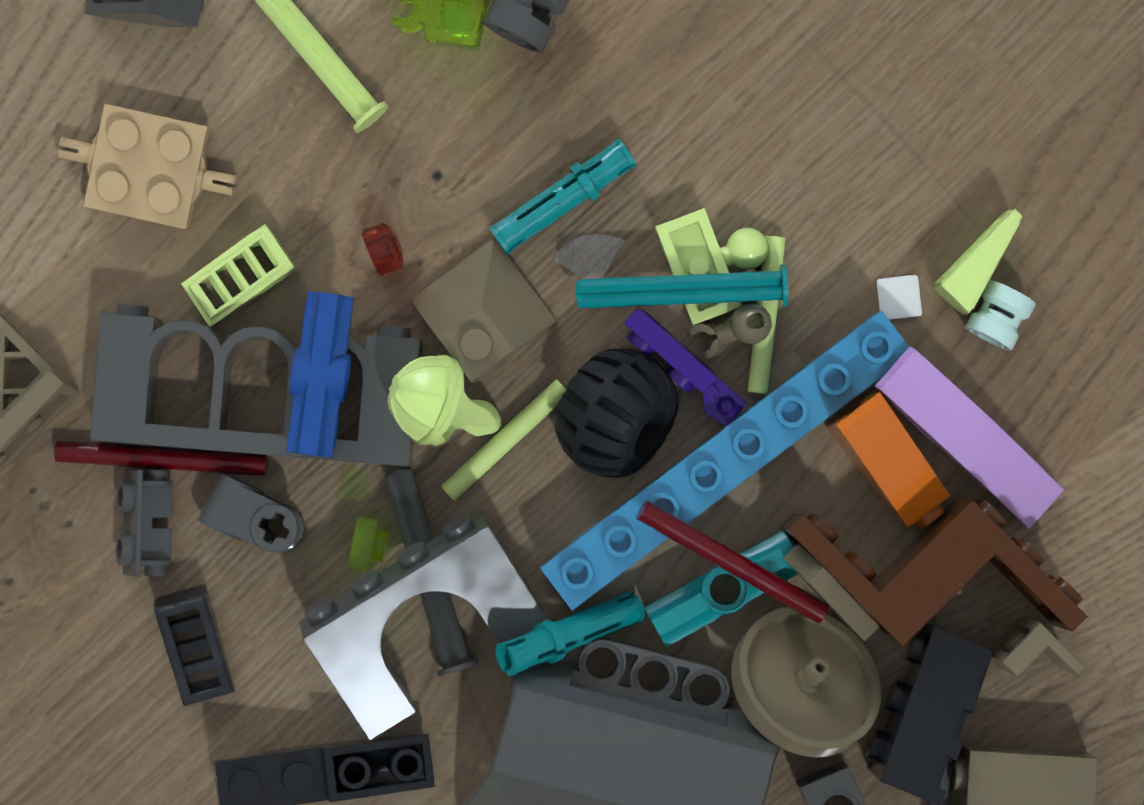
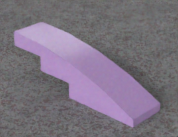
[875,346,1064,529]

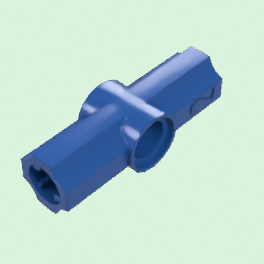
[286,291,355,458]

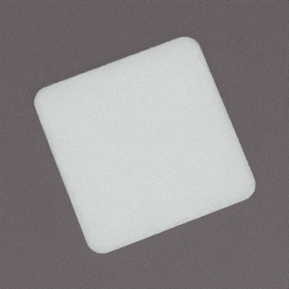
[877,275,922,320]

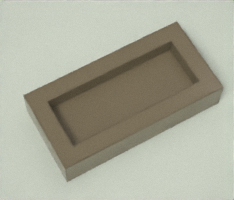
[783,544,879,642]

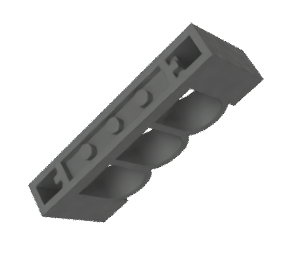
[90,304,423,467]

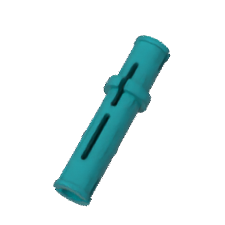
[489,138,638,255]
[495,591,645,676]

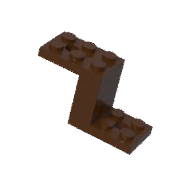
[780,499,1088,646]

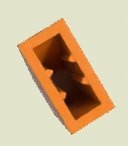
[826,392,950,529]

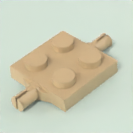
[57,103,237,229]

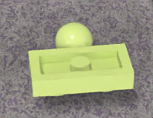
[655,208,768,326]

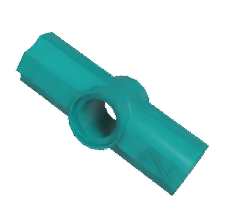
[644,530,797,648]

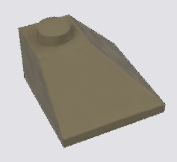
[411,238,557,384]

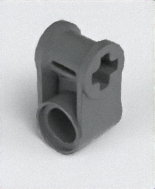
[198,472,305,552]

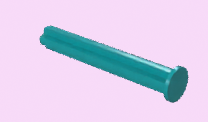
[575,264,789,309]

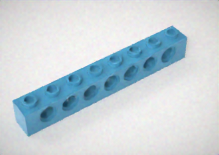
[540,310,909,611]

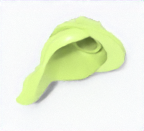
[387,355,501,447]

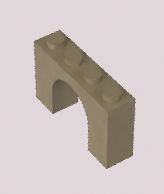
[952,745,1098,805]

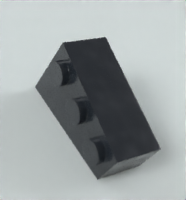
[865,623,994,805]

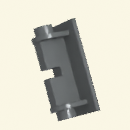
[115,470,173,577]

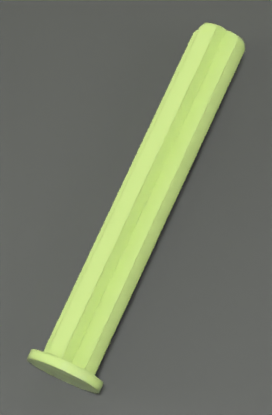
[254,0,389,133]

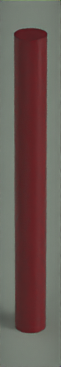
[54,441,267,476]
[636,501,829,624]

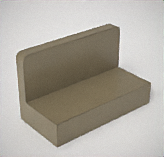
[991,617,1086,677]

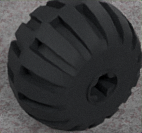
[555,349,679,478]

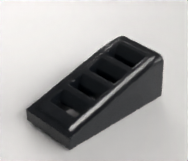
[154,585,235,706]

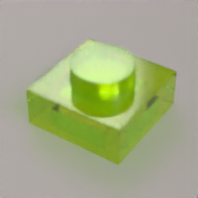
[347,515,389,572]

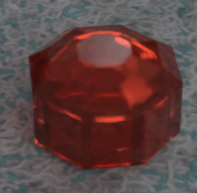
[362,222,404,277]

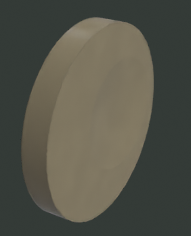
[731,607,881,757]

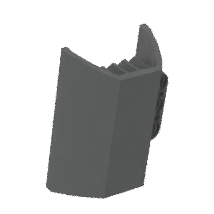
[461,637,781,805]

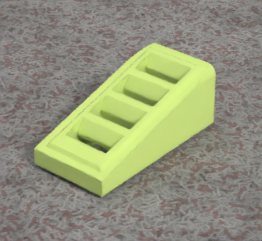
[934,209,1023,315]
[181,224,298,328]

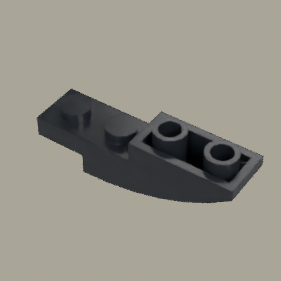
[213,733,435,805]

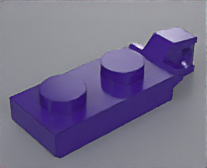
[624,307,747,427]

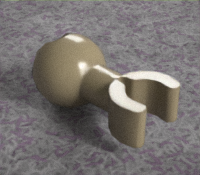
[689,303,772,360]

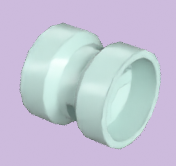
[965,280,1036,351]

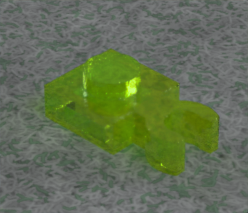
[391,0,490,51]

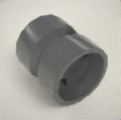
[482,0,569,54]

